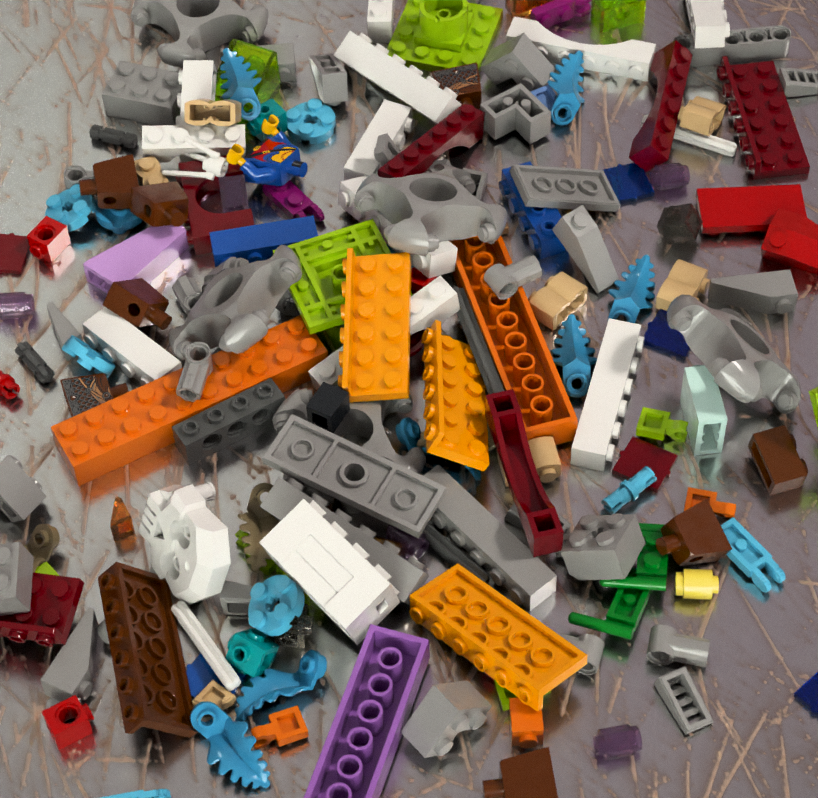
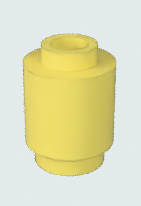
[675,569,719,600]

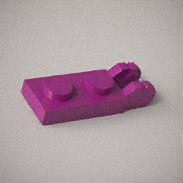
[530,0,592,29]
[263,180,325,222]

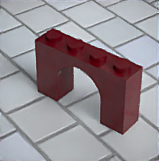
[175,155,255,255]

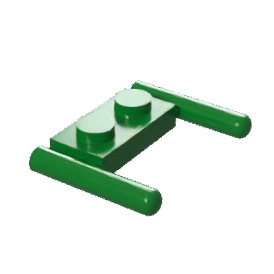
[599,523,668,591]
[568,567,652,640]

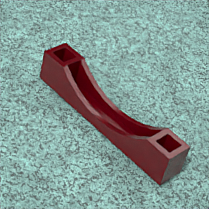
[629,40,693,172]
[378,104,485,178]
[485,389,564,557]

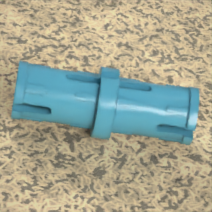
[601,466,657,515]

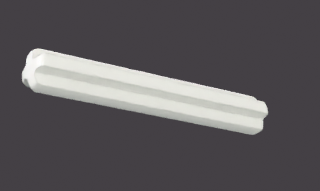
[641,114,737,157]
[171,600,241,691]

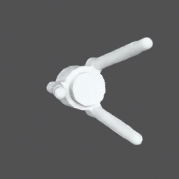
[162,136,229,181]

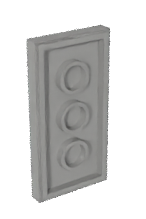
[510,164,621,212]

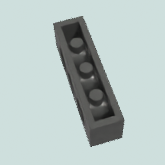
[172,378,285,466]

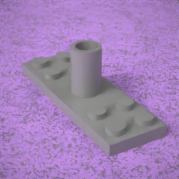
[263,414,446,538]

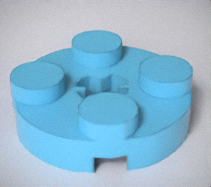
[287,98,336,144]
[45,184,97,232]
[61,335,115,379]
[248,575,305,636]

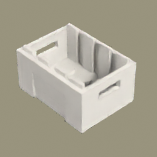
[259,499,400,645]

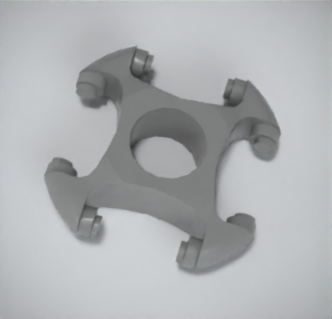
[131,0,268,68]
[354,164,507,256]
[169,245,302,363]
[667,294,801,414]
[272,388,427,506]

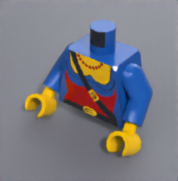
[226,114,308,186]

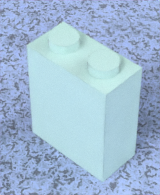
[680,365,727,456]

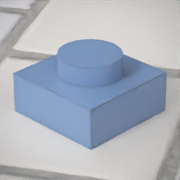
[530,85,557,110]

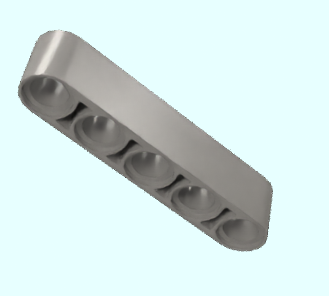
[673,25,792,67]

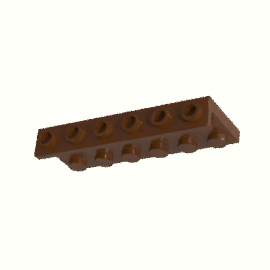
[98,562,198,738]

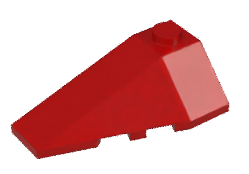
[761,208,818,275]

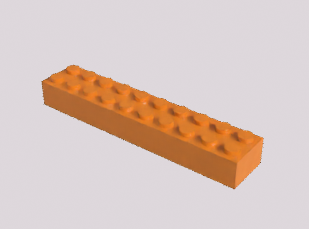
[449,236,578,445]
[51,315,328,486]

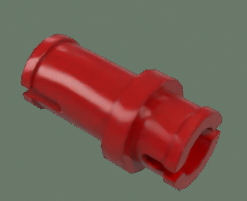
[0,370,20,400]

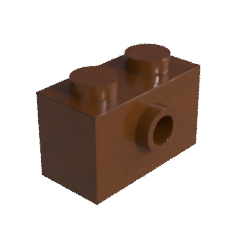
[748,425,808,496]

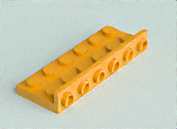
[338,248,411,403]
[421,320,489,472]
[409,563,587,711]

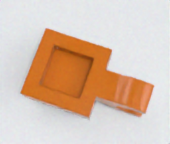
[684,487,736,519]
[250,705,308,749]

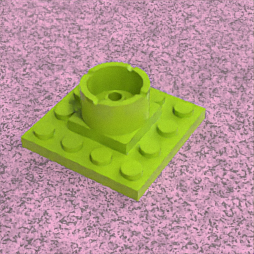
[387,0,503,76]
[272,219,413,335]

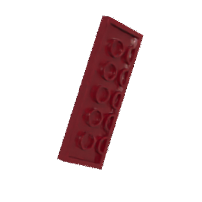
[717,56,810,180]
[0,573,84,647]

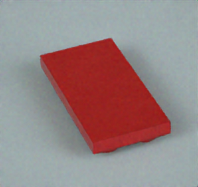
[696,184,807,234]

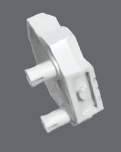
[138,482,231,605]

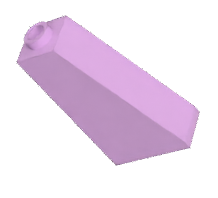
[83,225,189,294]

